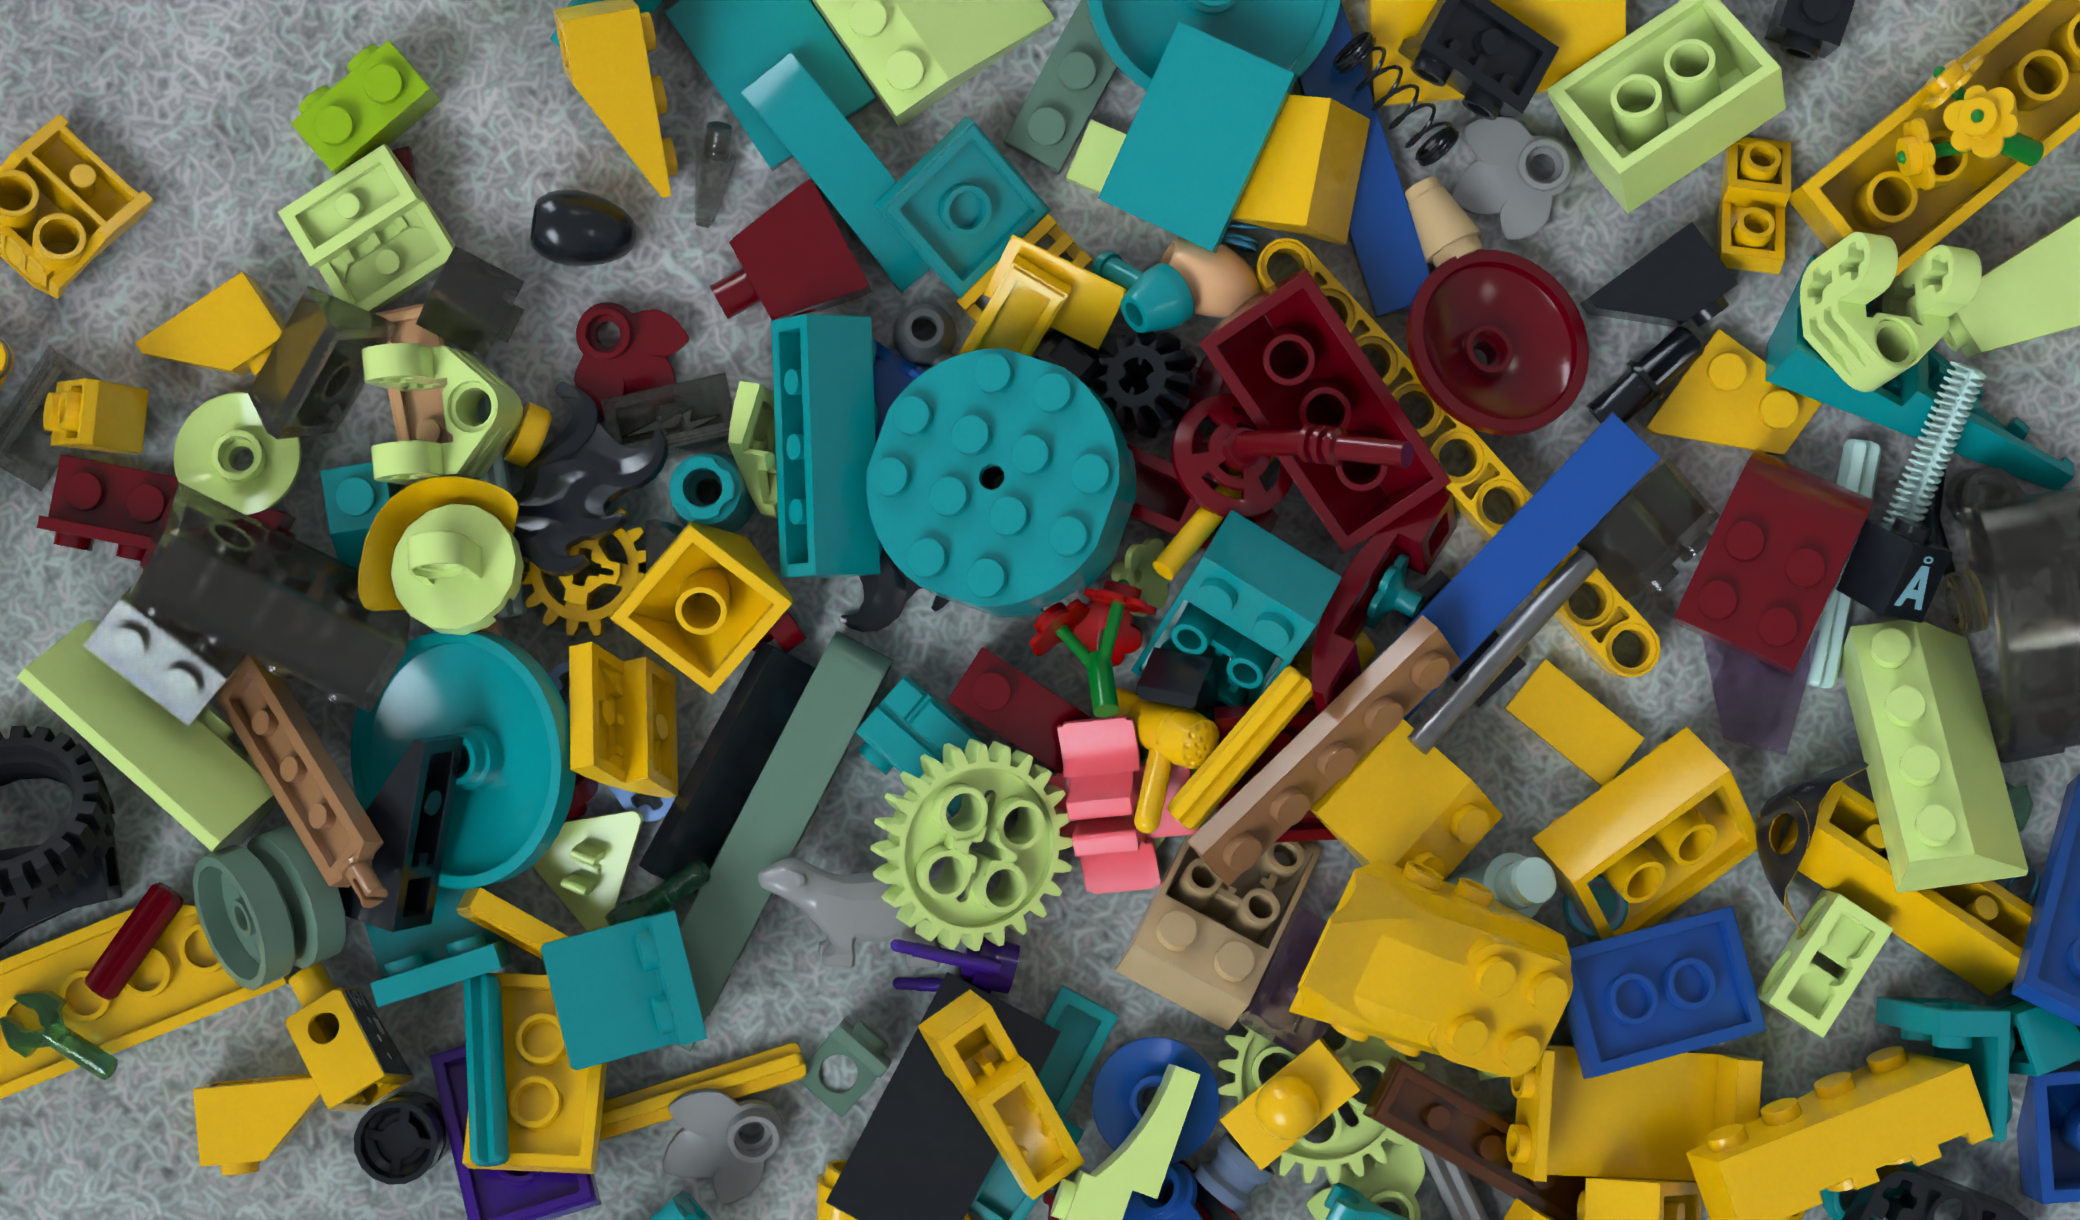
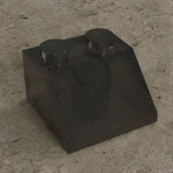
[83,527,283,726]

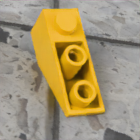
[553,0,678,198]

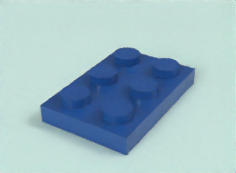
[1565,906,1767,1079]

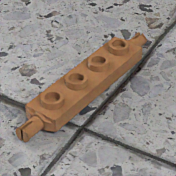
[208,636,388,908]

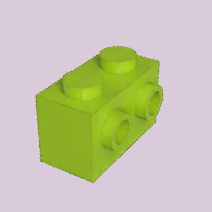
[290,40,442,175]

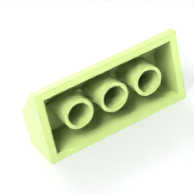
[16,619,278,852]
[1841,620,2029,893]

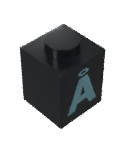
[1836,516,1953,623]

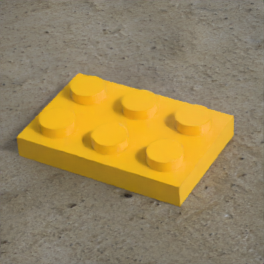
[462,973,608,1174]

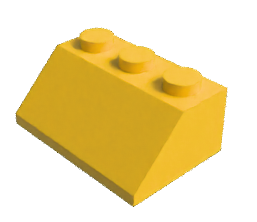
[1532,726,1757,940]

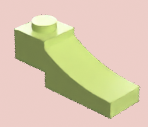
[1050,1064,1200,1220]

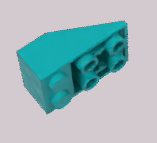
[1131,509,1342,721]

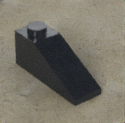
[338,734,464,932]

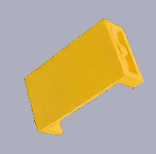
[1506,1044,1763,1182]

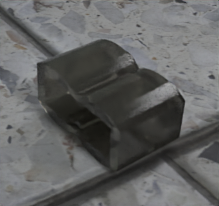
[1577,458,1720,600]

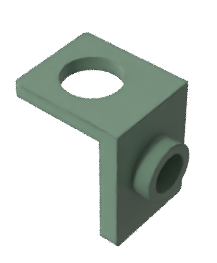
[798,1019,892,1117]

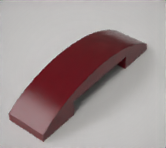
[1311,489,1456,716]

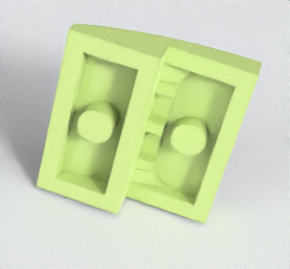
[278,144,463,324]

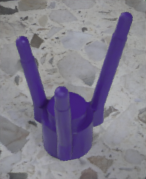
[890,934,1021,994]

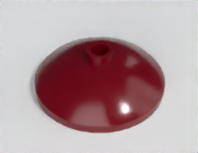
[1406,250,1589,436]

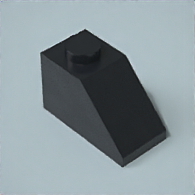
[1580,222,1738,328]

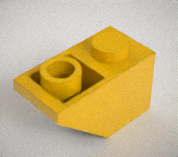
[43,378,149,454]

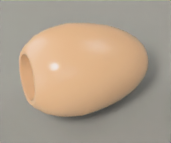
[1160,237,1262,318]

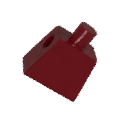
[710,179,872,320]

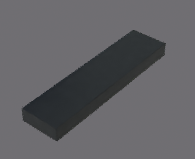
[639,640,816,893]

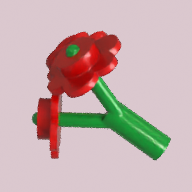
[1029,579,1157,718]

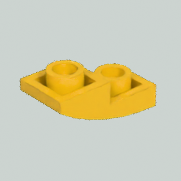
[1716,137,1791,275]

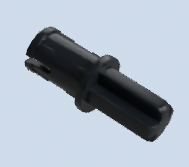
[1586,326,1704,423]

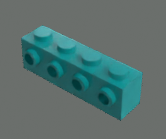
[771,314,883,578]

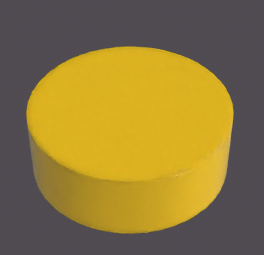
[503,401,552,469]

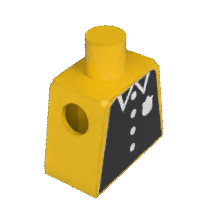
[285,962,414,1112]

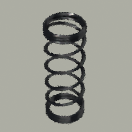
[1333,32,1459,166]

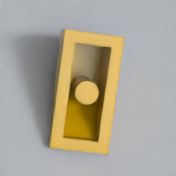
[135,272,297,378]
[193,1073,322,1175]
[1577,1177,1702,1220]

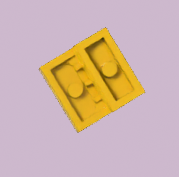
[569,642,678,798]

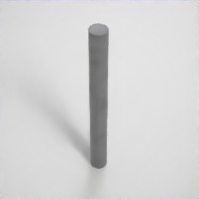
[1407,548,1599,755]

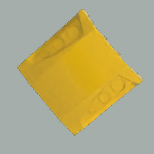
[0,113,153,299]

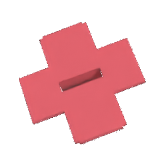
[1046,715,1200,894]

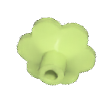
[1111,537,1171,617]

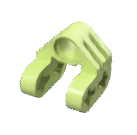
[1800,231,1982,392]
[362,343,523,486]

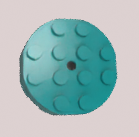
[866,348,1137,617]

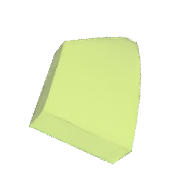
[728,381,778,519]

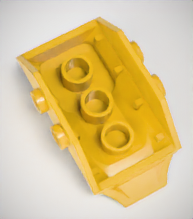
[1288,861,1574,1077]

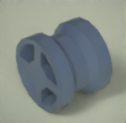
[1193,1133,1275,1214]

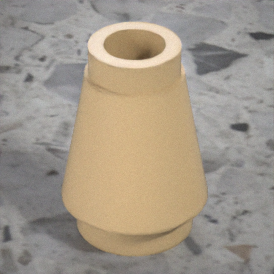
[1404,176,1485,268]

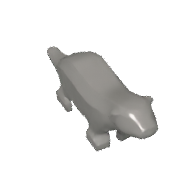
[757,858,1007,968]

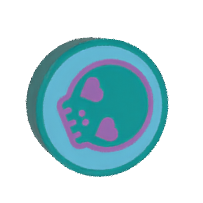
[1562,875,1628,938]

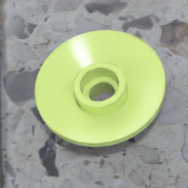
[173,392,302,519]

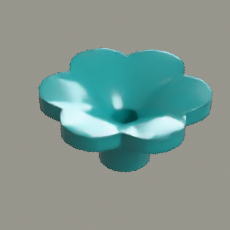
[1366,553,1425,630]

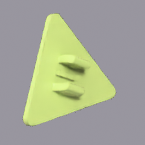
[532,809,644,931]

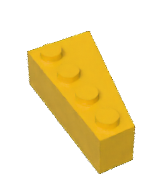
[1686,1046,1993,1220]

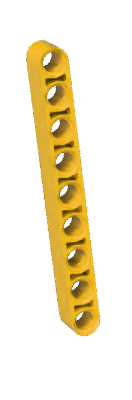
[1254,238,1661,678]

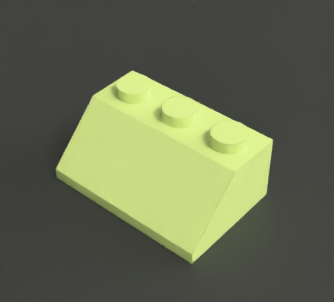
[1547,0,1786,214]

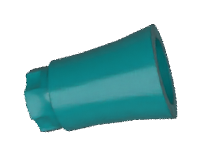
[669,451,756,533]

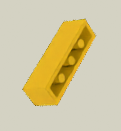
[1778,781,2034,997]

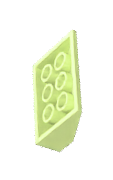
[811,0,1055,128]

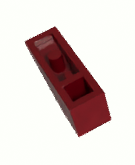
[947,647,1143,773]

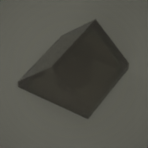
[248,286,397,440]

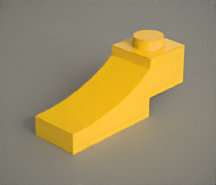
[918,989,1085,1200]

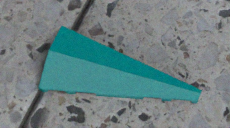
[1765,254,2074,493]

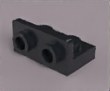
[1398,0,1559,120]

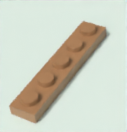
[1187,615,1461,887]

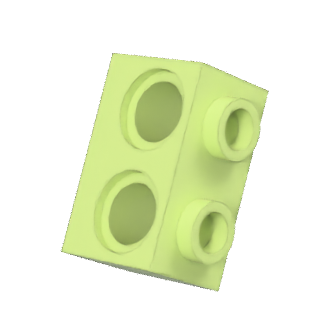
[1756,889,1893,1038]

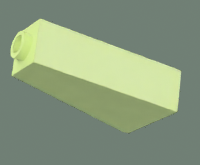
[1942,213,2080,358]

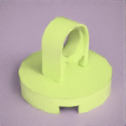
[391,504,524,635]

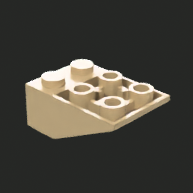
[1115,808,1323,1031]

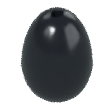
[530,190,636,266]

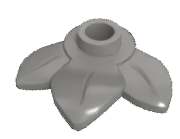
[1451,117,1574,241]
[662,1089,784,1205]

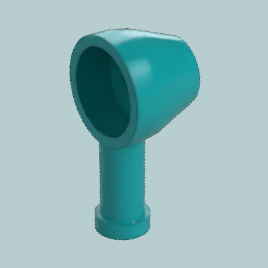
[1093,250,1194,333]

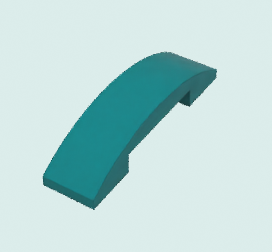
[741,53,931,293]

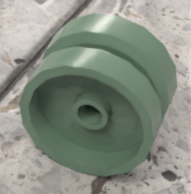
[192,824,346,990]

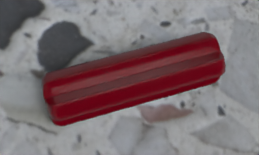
[85,882,184,1000]

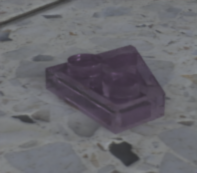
[1702,630,1820,756]

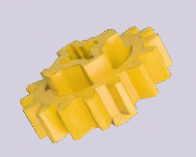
[521,508,656,636]

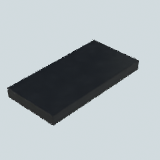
[826,972,1061,1220]

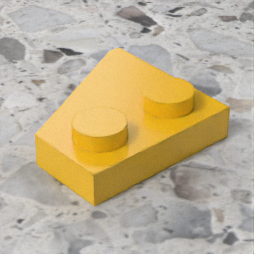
[1643,328,1822,456]

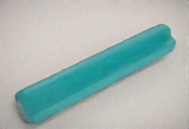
[463,974,509,1167]

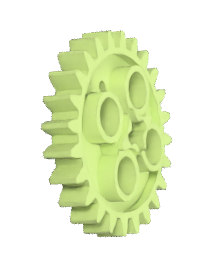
[871,739,1073,951]
[1217,981,1425,1184]

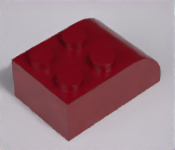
[1674,449,1876,677]

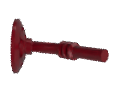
[1171,394,1414,519]

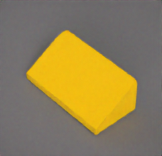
[983,235,1128,350]

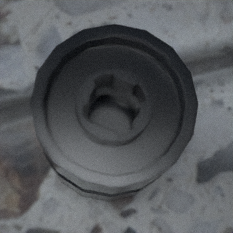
[354,1091,450,1185]

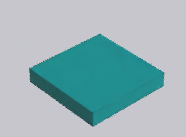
[874,116,1051,298]

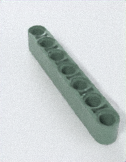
[676,631,894,1052]

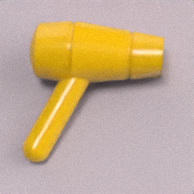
[1111,688,1219,834]

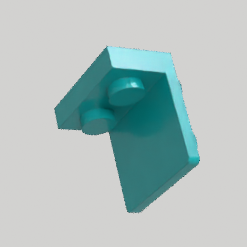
[364,885,513,1008]
[540,910,707,1070]
[1876,997,2015,1142]

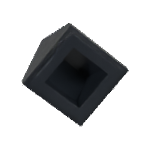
[1135,647,1218,709]

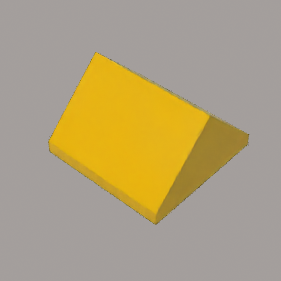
[1232,94,1370,245]
[610,521,793,695]

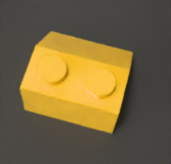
[1310,719,1503,881]

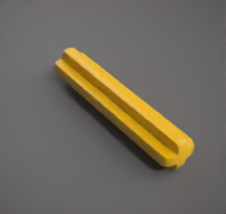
[1167,666,1313,831]

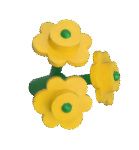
[1896,56,2044,191]

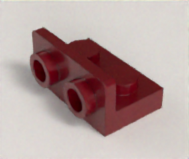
[36,455,187,563]

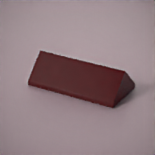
[1198,268,1452,553]

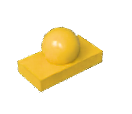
[1220,1037,1363,1171]

